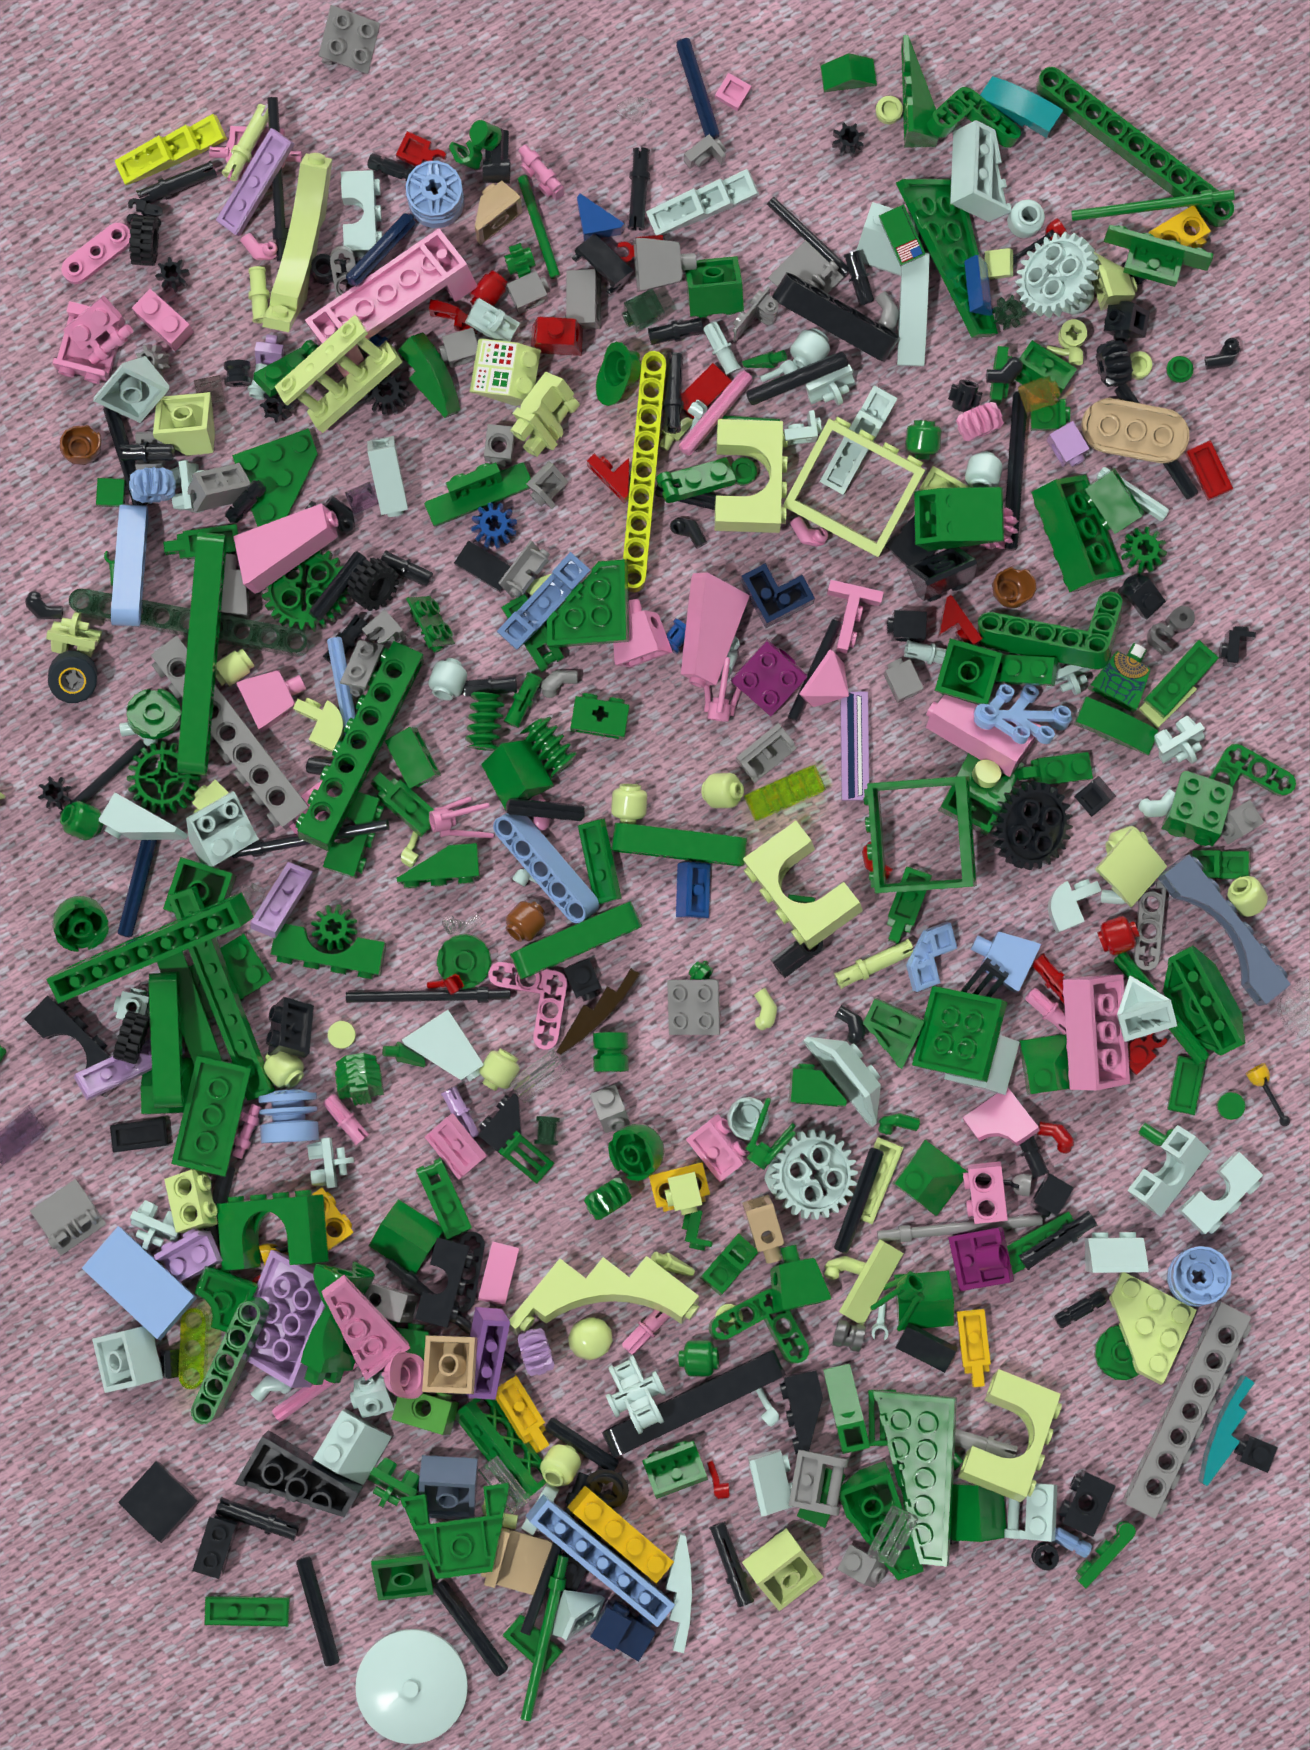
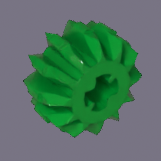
[1120,527,1167,573]
[311,905,358,951]
[584,1178,632,1220]

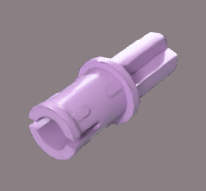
[441,1086,479,1138]

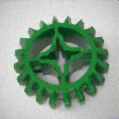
[127,741,202,816]

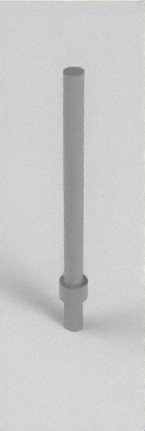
[877,1214,1043,1243]

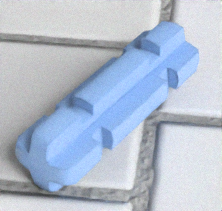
[1054,1527,1092,1558]

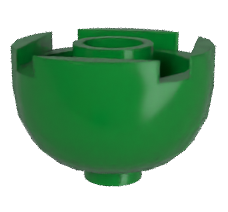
[52,896,109,952]
[608,1124,665,1181]

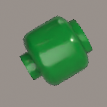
[905,420,942,460]
[60,801,103,841]
[678,1340,719,1377]

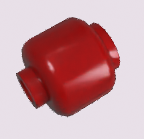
[1097,916,1140,955]

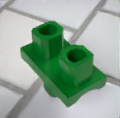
[367,1457,420,1508]

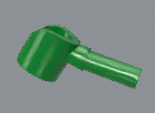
[104,551,115,586]

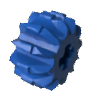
[471,503,517,549]

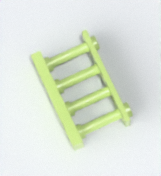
[275,315,402,433]

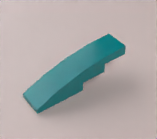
[1198,1375,1255,1486]

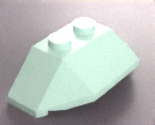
[802,1037,881,1127]

